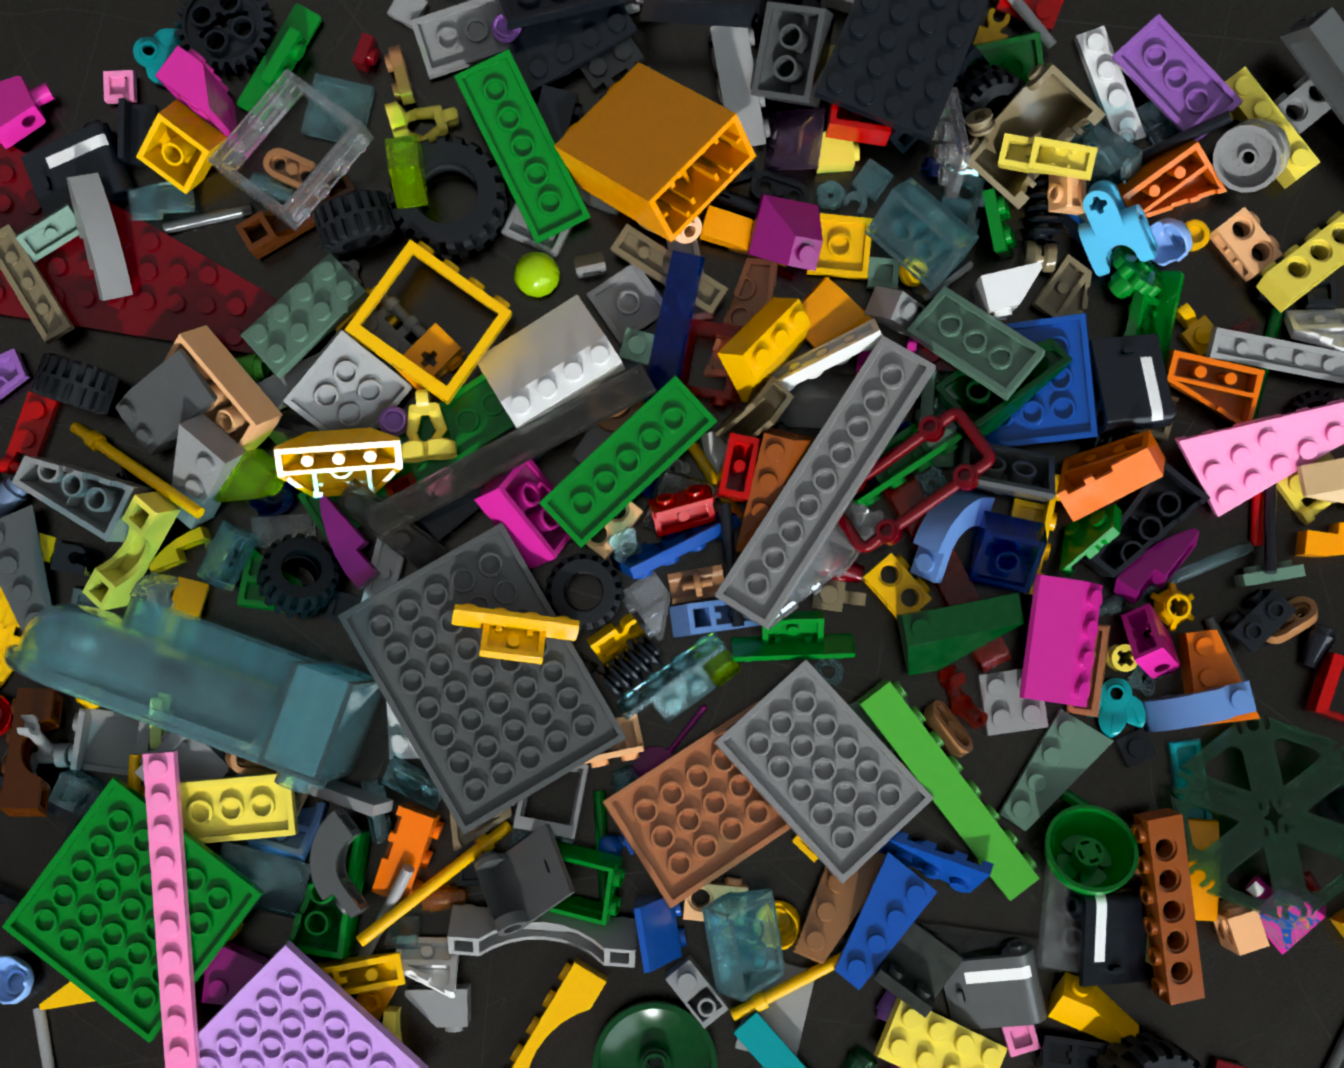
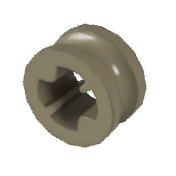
[965,108,996,137]

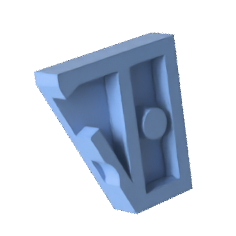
[247,802,329,861]

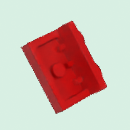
[648,484,716,537]

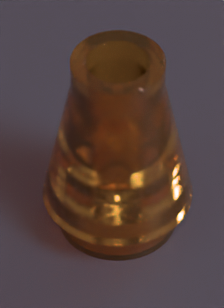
[422,884,466,914]

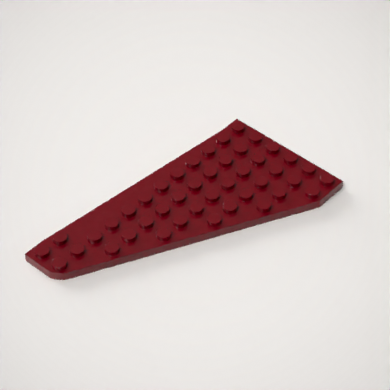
[0,143,277,355]

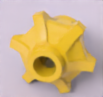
[1149,583,1195,631]

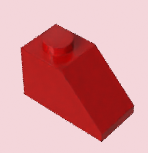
[714,432,761,503]

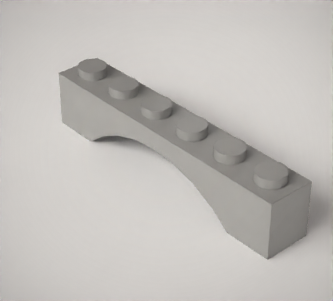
[447,904,637,968]

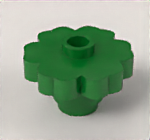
[1107,245,1165,300]

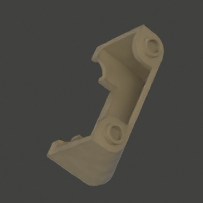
[962,63,1106,209]

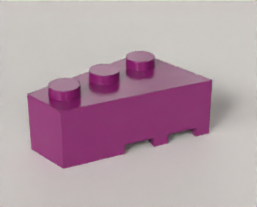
[201,941,270,1005]

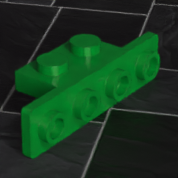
[237,3,322,120]
[1122,271,1185,366]
[852,423,963,507]
[731,611,856,662]

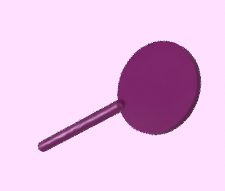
[633,705,707,780]

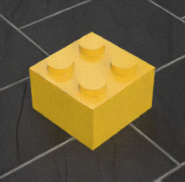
[136,99,227,194]

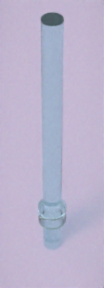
[1099,540,1254,617]

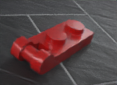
[0,392,60,475]

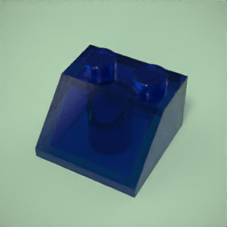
[969,511,1047,594]

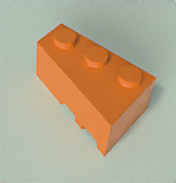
[1057,430,1165,522]

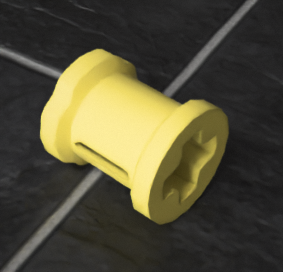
[1106,644,1138,672]

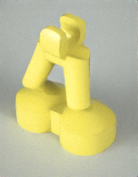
[384,101,459,161]
[401,389,457,463]

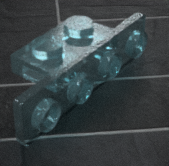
[616,632,726,723]

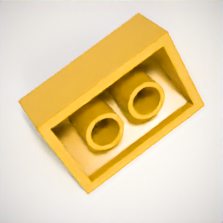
[717,297,811,403]

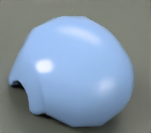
[1150,217,1193,266]
[0,956,34,1005]

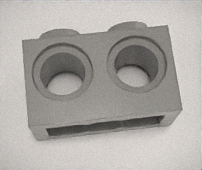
[1273,74,1331,135]

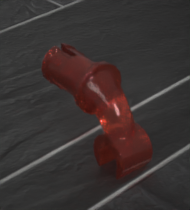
[939,665,988,729]

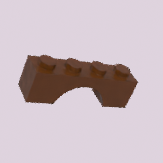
[235,164,357,260]
[0,688,64,817]

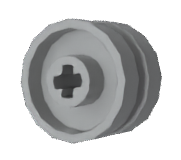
[1213,118,1290,193]

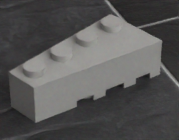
[707,26,770,147]
[12,455,153,542]

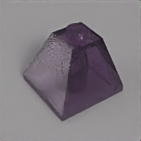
[763,108,826,171]

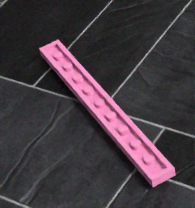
[142,750,201,1068]

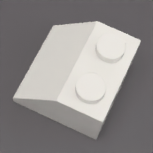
[971,262,1043,322]

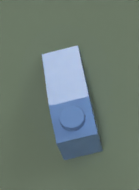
[669,600,761,638]

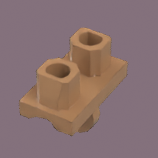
[667,564,724,605]

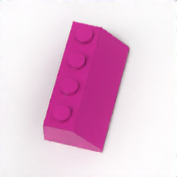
[155,46,240,147]
[1019,574,1103,707]

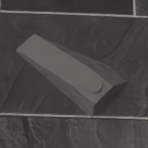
[733,372,856,432]

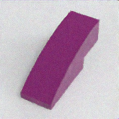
[319,495,381,590]
[1114,528,1200,605]

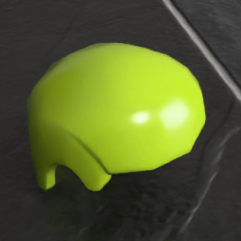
[513,251,560,298]

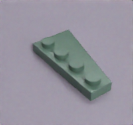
[998,709,1114,831]

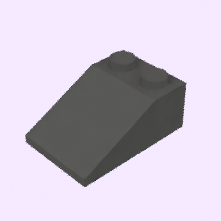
[115,348,218,457]

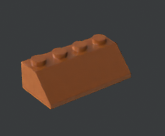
[736,427,816,552]

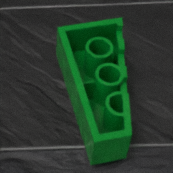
[285,829,371,960]

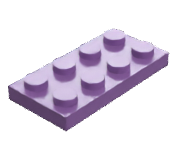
[1112,14,1243,142]

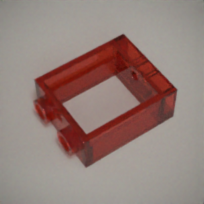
[675,318,743,407]

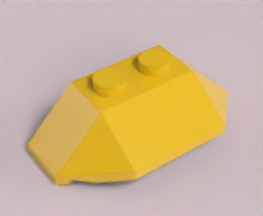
[274,427,403,498]

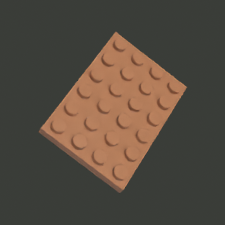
[602,701,791,909]

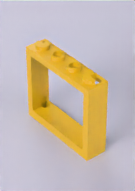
[345,239,512,405]

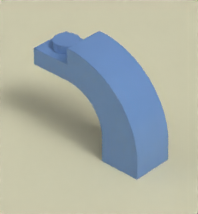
[910,489,995,583]
[1142,680,1257,732]

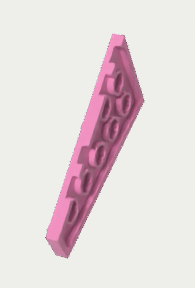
[1175,398,1344,517]

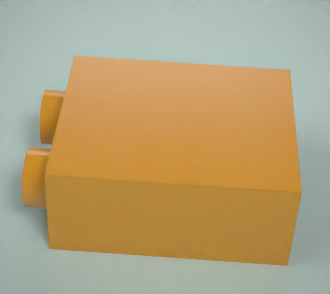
[554,62,756,242]

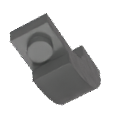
[310,808,370,918]

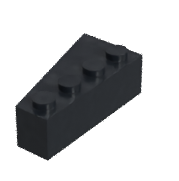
[1080,462,1211,578]

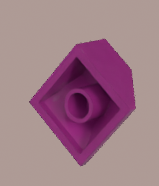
[747,193,823,271]

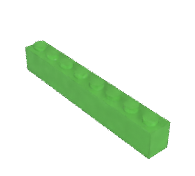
[856,678,1040,901]

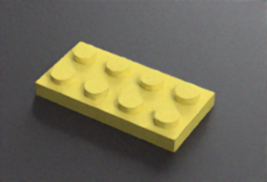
[180,771,299,844]
[873,997,1008,1068]

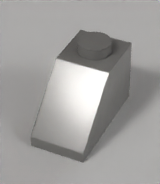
[405,983,471,1032]

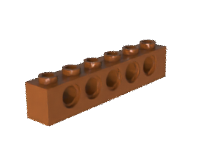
[1132,808,1205,1006]

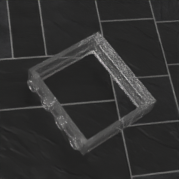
[208,69,374,231]

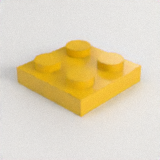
[806,213,873,280]

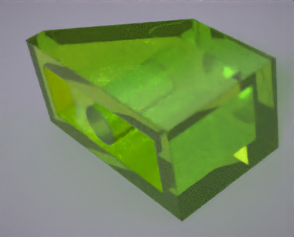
[385,135,428,209]
[214,449,284,503]

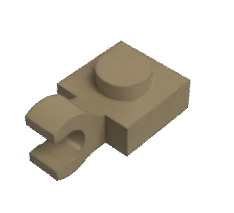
[811,578,866,612]

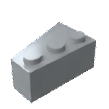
[171,413,248,529]

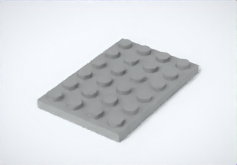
[714,660,934,884]

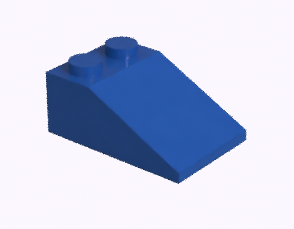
[634,892,687,973]

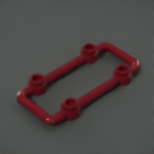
[837,407,995,553]

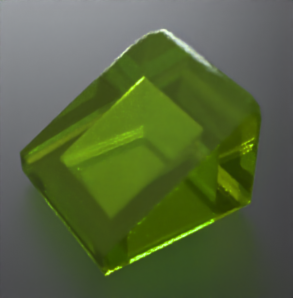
[696,639,741,687]

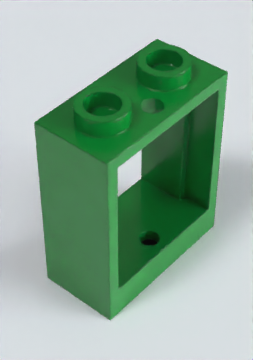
[549,840,625,926]

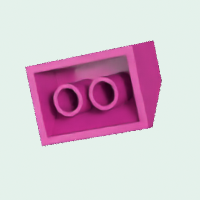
[474,453,571,569]

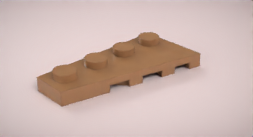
[793,853,885,964]

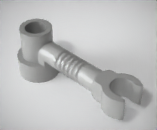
[16,715,73,767]

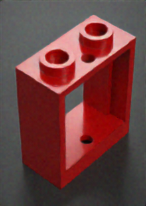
[1305,653,1344,724]

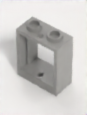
[513,764,589,841]

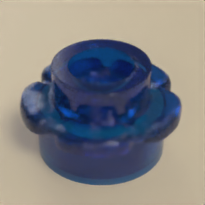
[922,158,952,177]

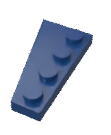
[610,512,741,579]
[876,831,994,894]
[834,851,937,990]

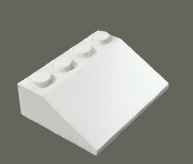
[478,295,626,435]

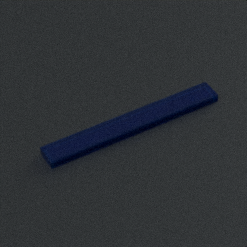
[639,250,705,498]

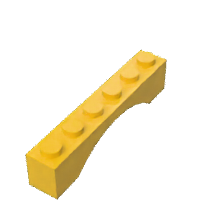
[509,957,608,1068]

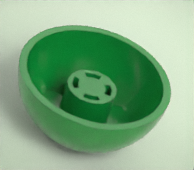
[1044,805,1139,896]

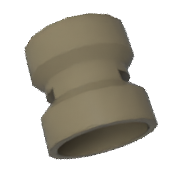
[1021,240,1057,273]

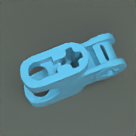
[1078,180,1158,276]

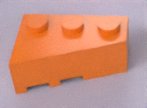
[1117,140,1227,218]
[1165,350,1265,425]
[1176,629,1260,726]
[371,801,444,902]

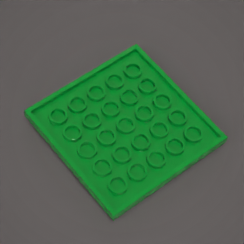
[2,776,265,1043]

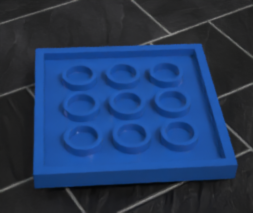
[985,313,1099,447]

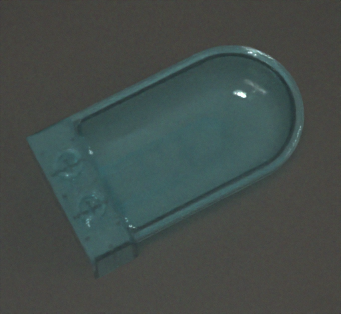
[3,596,382,795]

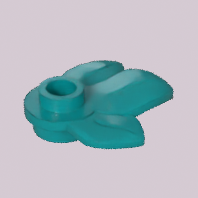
[133,28,187,86]
[1085,677,1146,738]

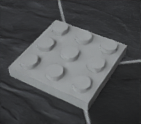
[282,328,413,431]

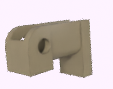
[714,375,794,444]

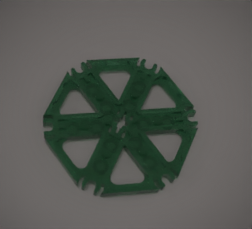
[1170,717,1344,921]

